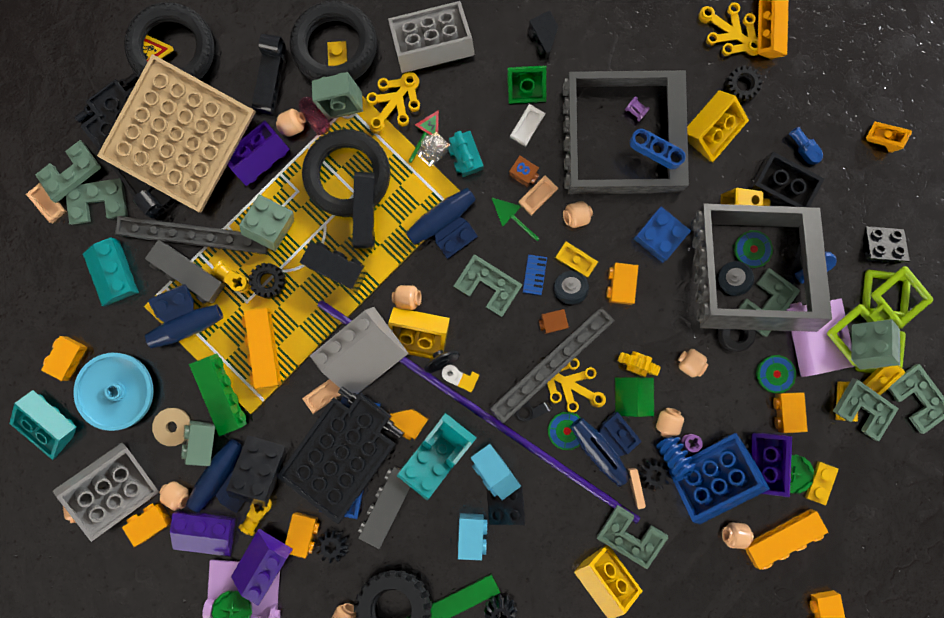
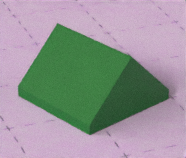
[507,66,546,104]
[615,377,654,417]

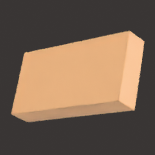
[518,175,558,216]
[26,183,67,224]
[302,379,341,414]
[627,467,646,509]

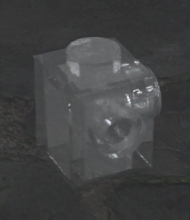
[417,132,450,167]

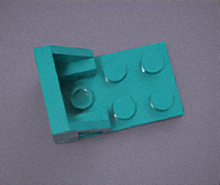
[397,413,476,500]

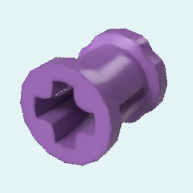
[625,96,650,122]
[681,434,702,452]

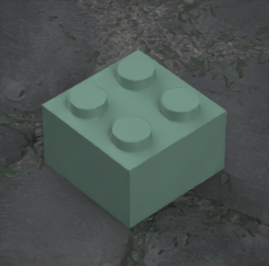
[312,72,363,120]
[239,194,294,251]
[851,319,900,370]
[181,421,215,466]

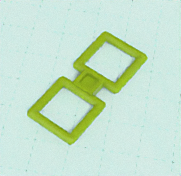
[827,266,933,366]
[855,270,911,373]

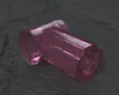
[299,97,331,135]

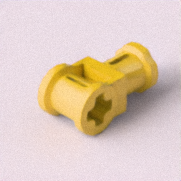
[211,261,251,293]
[238,499,272,536]

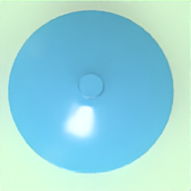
[74,353,153,431]

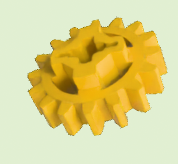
[618,351,661,377]

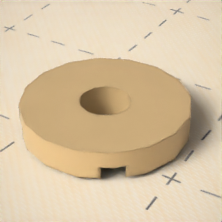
[152,408,191,446]

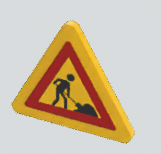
[143,35,174,62]

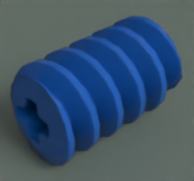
[657,437,696,481]

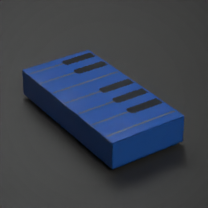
[522,254,547,295]

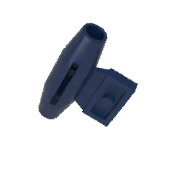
[405,188,478,259]
[145,284,223,348]
[570,412,642,487]
[186,439,244,513]

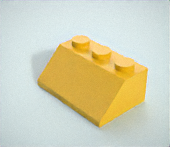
[687,90,749,162]
[388,307,450,359]
[574,544,642,618]

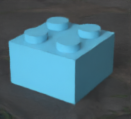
[471,444,521,500]
[458,513,487,560]

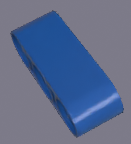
[630,129,686,169]

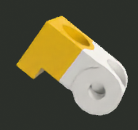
[442,365,480,392]

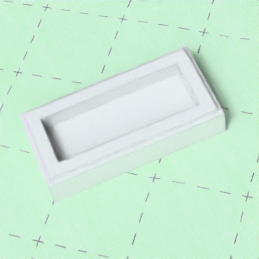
[510,104,546,147]

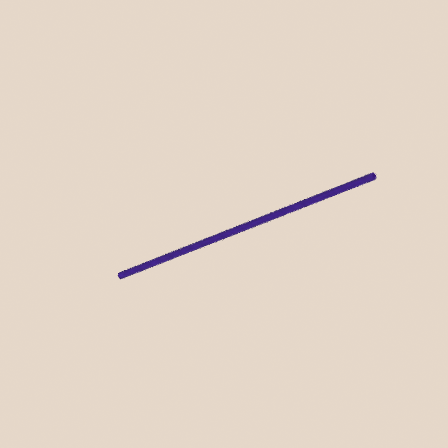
[317,300,640,524]

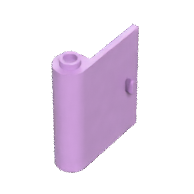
[787,298,854,377]
[202,559,280,618]

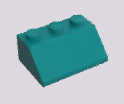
[83,237,139,307]
[9,390,76,460]

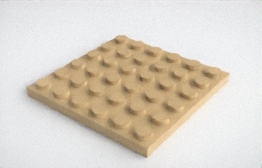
[97,54,256,213]

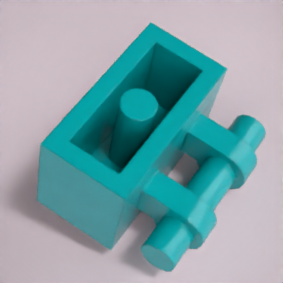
[447,131,484,177]

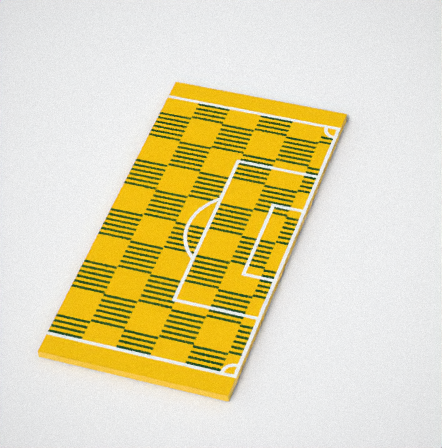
[144,96,460,414]

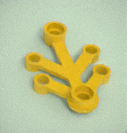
[698,2,758,56]
[366,72,420,134]
[547,358,606,413]

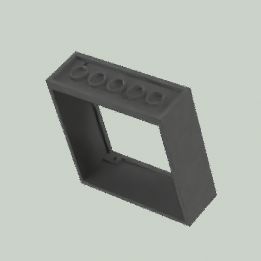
[563,70,689,194]
[691,204,832,332]

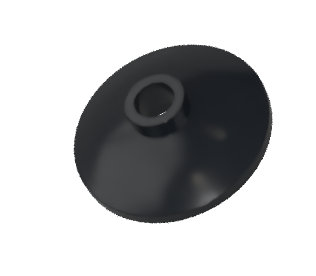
[424,350,460,373]

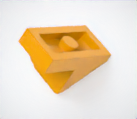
[866,122,912,153]

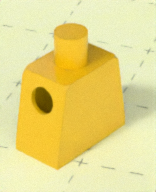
[721,188,770,206]

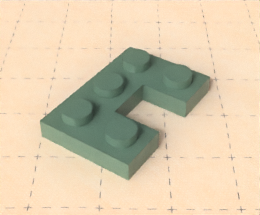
[35,140,101,203]
[66,178,128,225]
[454,254,522,317]
[738,268,800,337]
[888,364,944,434]
[833,378,899,441]
[597,505,668,569]

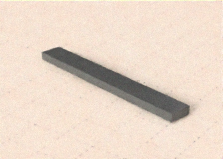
[115,216,268,255]
[489,307,614,424]

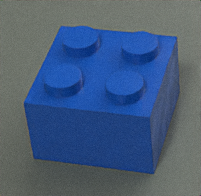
[633,207,691,263]

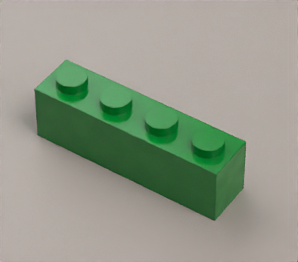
[189,353,247,436]

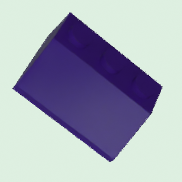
[227,120,290,186]
[752,433,792,497]
[170,510,237,557]
[231,529,293,606]

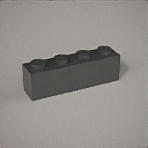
[145,240,226,304]
[358,466,410,549]

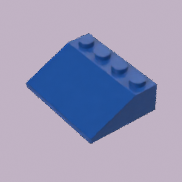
[669,433,769,524]

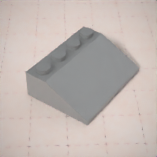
[388,1,475,73]
[310,307,409,394]
[53,443,159,542]

